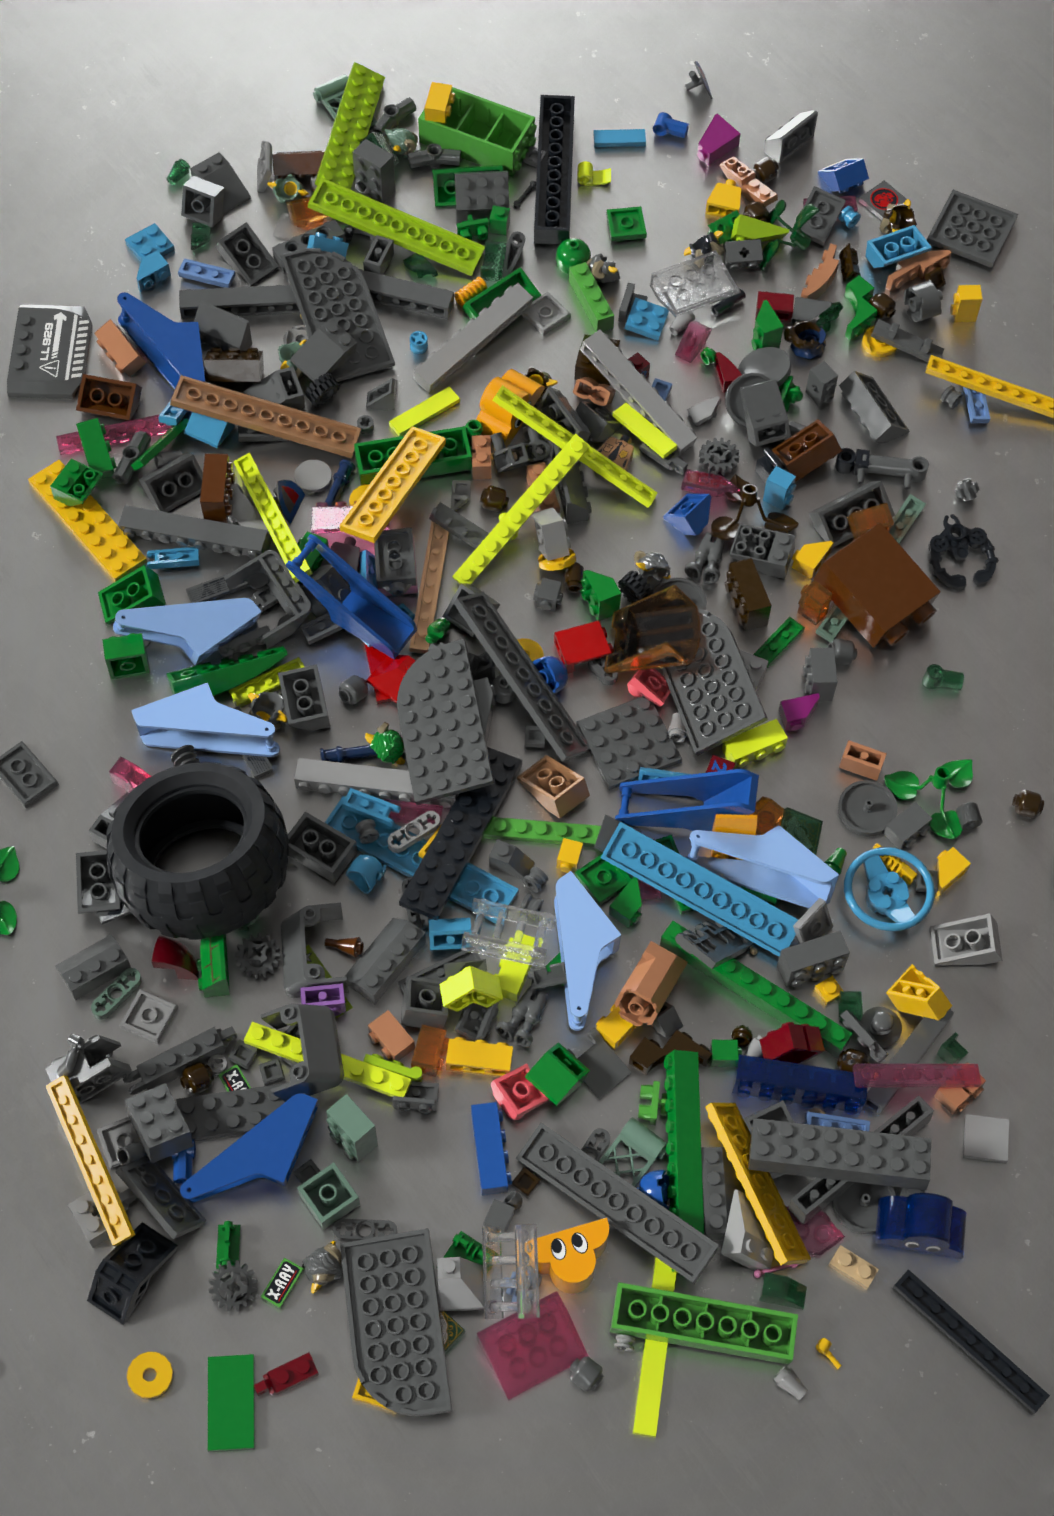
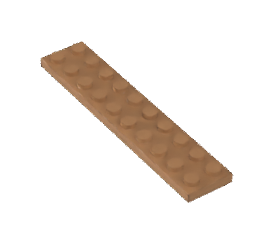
[170,375,361,459]

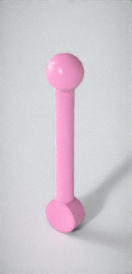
[754,1264,798,1278]

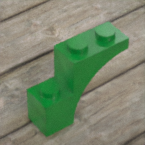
[844,275,878,340]

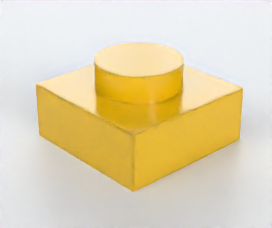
[814,975,844,1005]

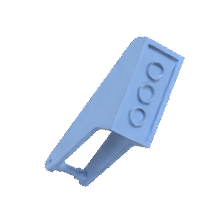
[113,598,261,666]
[131,683,280,757]
[686,825,839,908]
[554,871,621,1031]

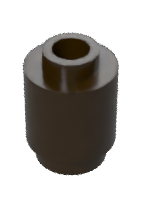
[565,562,584,592]

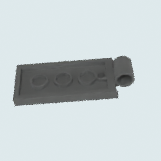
[115,1142,206,1239]

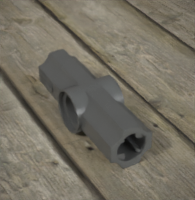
[112,431,151,485]

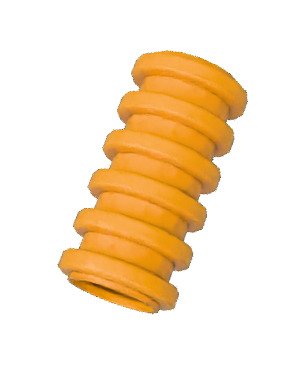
[454,277,487,306]

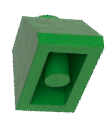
[609,877,642,928]

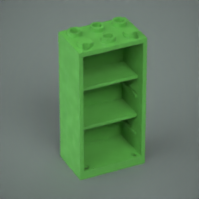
[418,83,537,177]

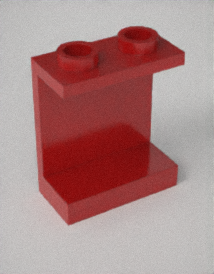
[554,620,614,674]

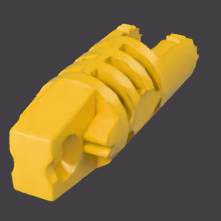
[873,843,917,885]

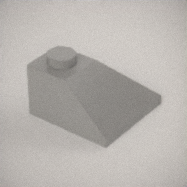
[437,1257,485,1312]

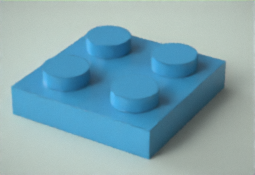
[125,223,175,261]
[624,297,669,341]

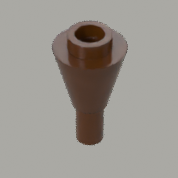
[324,937,364,958]

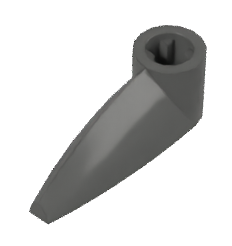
[502,231,526,278]

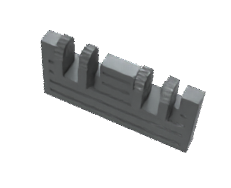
[675,920,753,969]

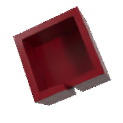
[760,1022,825,1067]

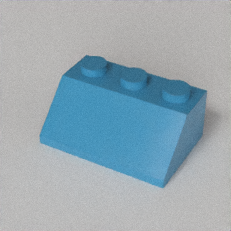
[865,225,932,268]

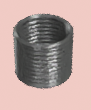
[956,802,983,830]

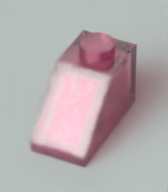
[675,321,712,363]

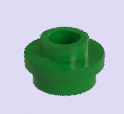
[700,347,716,365]

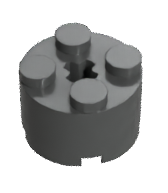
[904,280,943,322]

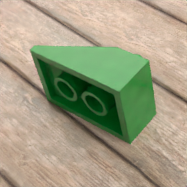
[98,565,166,624]

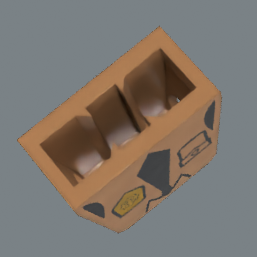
[597,435,634,472]

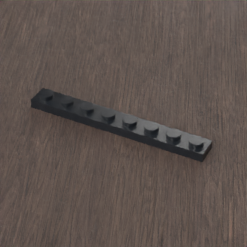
[893,1269,1050,1414]

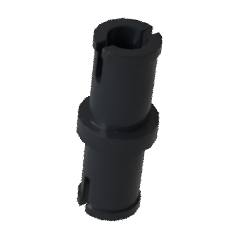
[711,288,746,316]

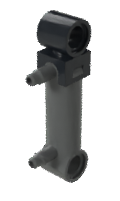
[835,448,929,490]

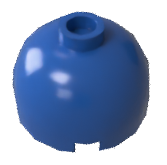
[533,656,568,694]
[636,1170,670,1210]

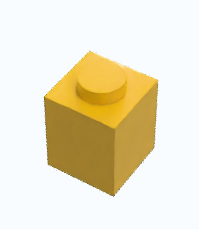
[556,838,583,873]

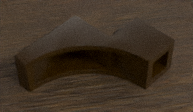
[629,1030,712,1075]

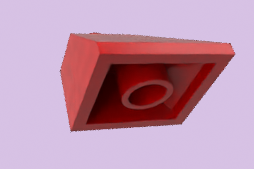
[366,655,416,703]

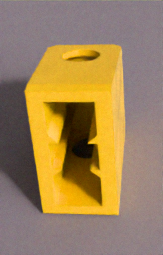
[705,179,741,218]

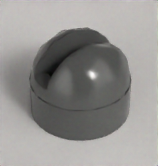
[503,1191,523,1211]

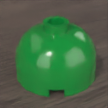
[556,238,591,274]

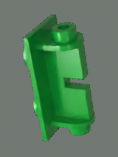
[216,1221,241,1269]

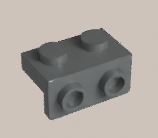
[454,1002,499,1041]
[393,1081,439,1113]

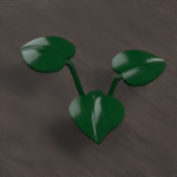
[759,200,820,271]

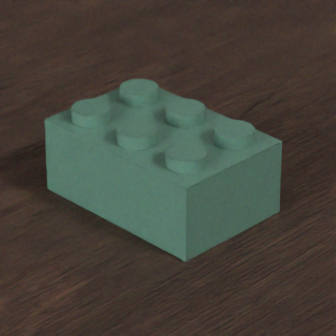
[326,1094,378,1163]

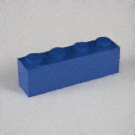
[471,1102,512,1196]

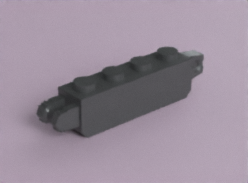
[123,1026,237,1095]

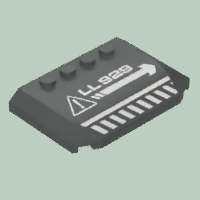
[7,304,92,399]

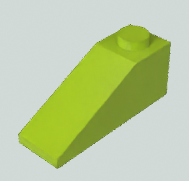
[731,214,790,242]

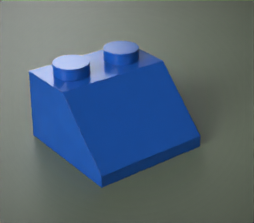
[818,159,869,193]

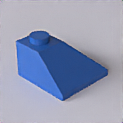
[663,494,711,536]

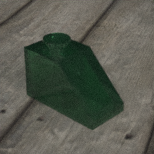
[759,1272,807,1310]

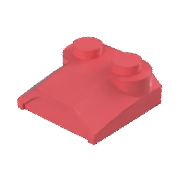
[627,661,671,707]
[491,1064,549,1120]

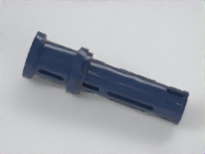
[322,459,356,514]
[320,745,378,763]

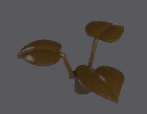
[711,474,799,540]

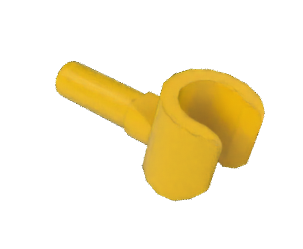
[816,1338,842,1369]

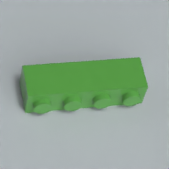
[569,262,614,332]

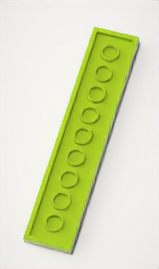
[315,62,385,190]
[307,178,486,276]

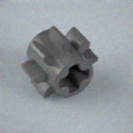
[955,478,980,501]

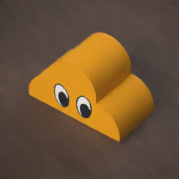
[476,369,545,447]
[520,1218,609,1294]

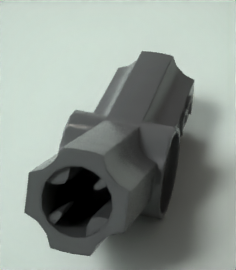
[372,97,416,139]
[407,144,461,168]

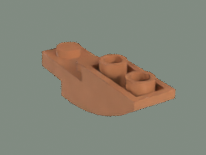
[720,156,778,207]
[801,243,839,300]
[886,250,952,292]

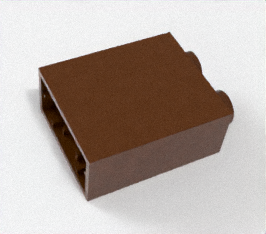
[813,523,941,648]

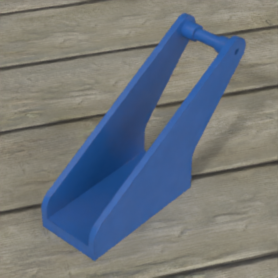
[117,292,205,389]
[285,534,417,659]
[615,769,759,831]
[180,1094,319,1203]

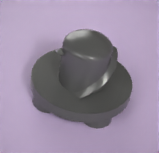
[860,1007,902,1048]

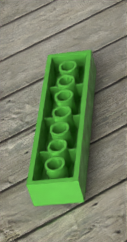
[610,1282,798,1365]

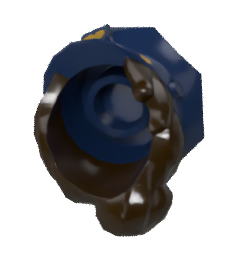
[784,321,826,359]

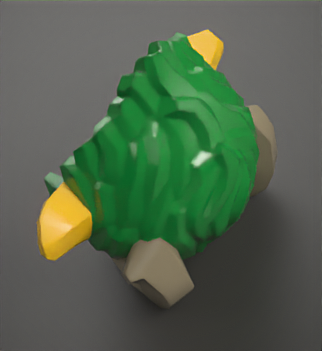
[365,722,405,765]

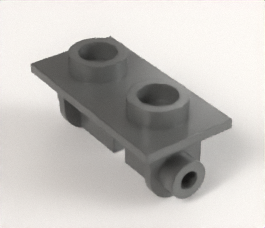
[528,962,567,990]

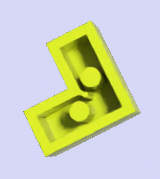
[439,966,503,1012]

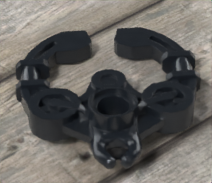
[928,514,999,590]

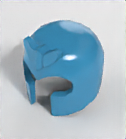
[346,854,387,894]

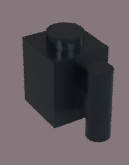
[755,448,785,483]

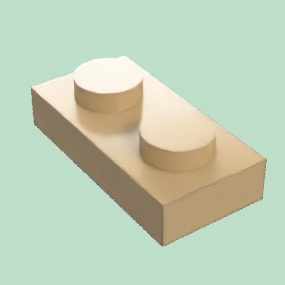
[828,1245,879,1290]

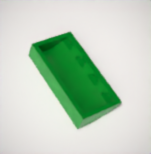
[462,267,542,319]

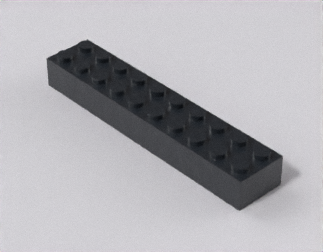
[534,95,575,244]

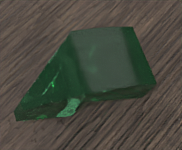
[191,223,211,250]
[403,253,438,278]

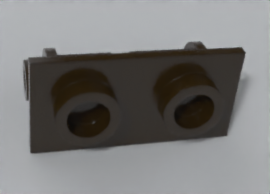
[839,243,861,282]

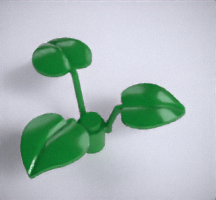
[884,759,973,839]
[0,846,19,936]

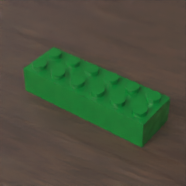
[354,426,472,485]

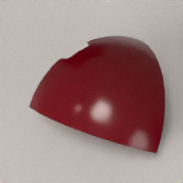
[151,935,199,980]

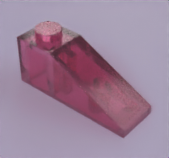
[109,756,151,792]

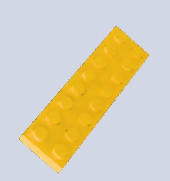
[339,426,446,543]
[28,459,147,582]
[705,1102,811,1265]

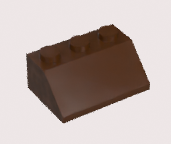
[272,150,325,179]
[76,374,142,421]
[772,419,842,482]

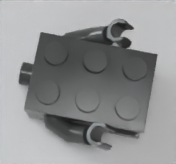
[45,1034,132,1104]

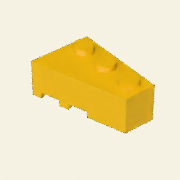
[886,964,952,1020]

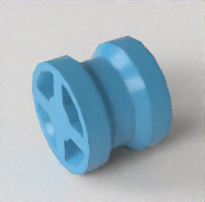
[838,206,861,228]
[410,331,428,354]

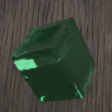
[837,991,863,1023]
[937,1032,969,1069]

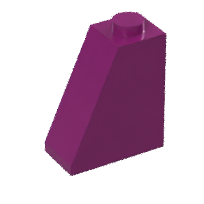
[697,113,741,166]

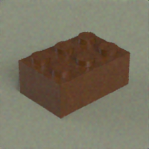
[200,453,235,523]

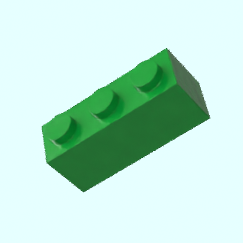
[76,418,117,479]

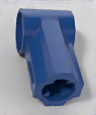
[653,112,689,138]
[172,1139,196,1185]

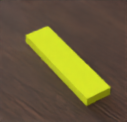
[389,386,460,436]
[612,403,677,459]
[229,657,305,708]

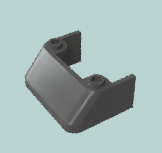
[223,550,312,649]
[281,902,349,998]
[260,1004,344,1102]

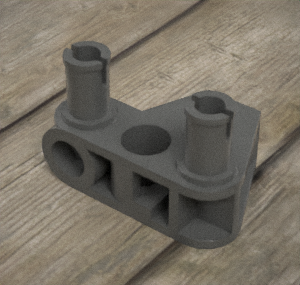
[490,425,551,473]

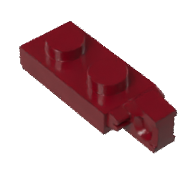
[254,1352,319,1396]

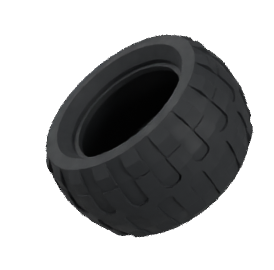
[106,762,289,940]

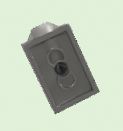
[374,527,418,596]

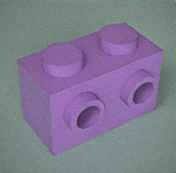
[300,983,346,1016]

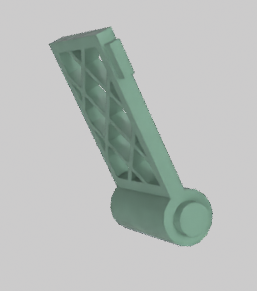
[313,74,377,131]
[599,1117,667,1187]

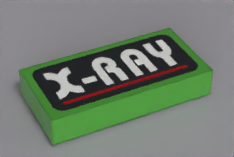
[218,1064,251,1092]
[261,1258,304,1309]

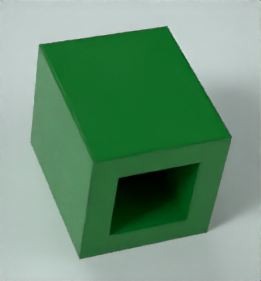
[489,205,510,236]
[710,1039,742,1067]

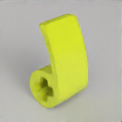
[577,161,611,186]

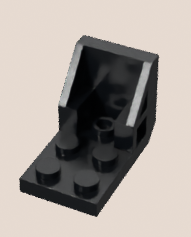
[87,1222,178,1325]

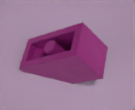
[778,693,820,731]

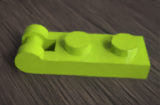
[363,1054,423,1082]

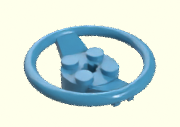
[844,847,935,931]

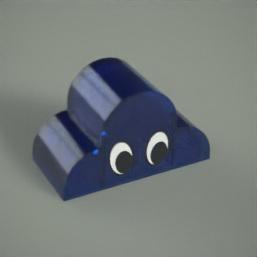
[875,1193,966,1259]

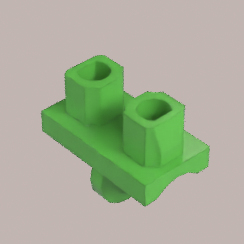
[638,1081,667,1125]

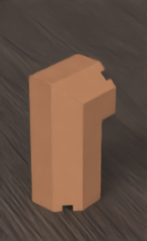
[614,941,688,1026]

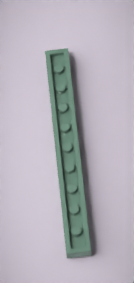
[815,494,926,642]

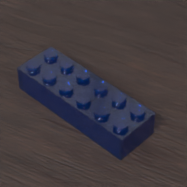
[732,1054,869,1115]

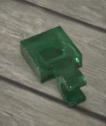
[816,302,843,332]

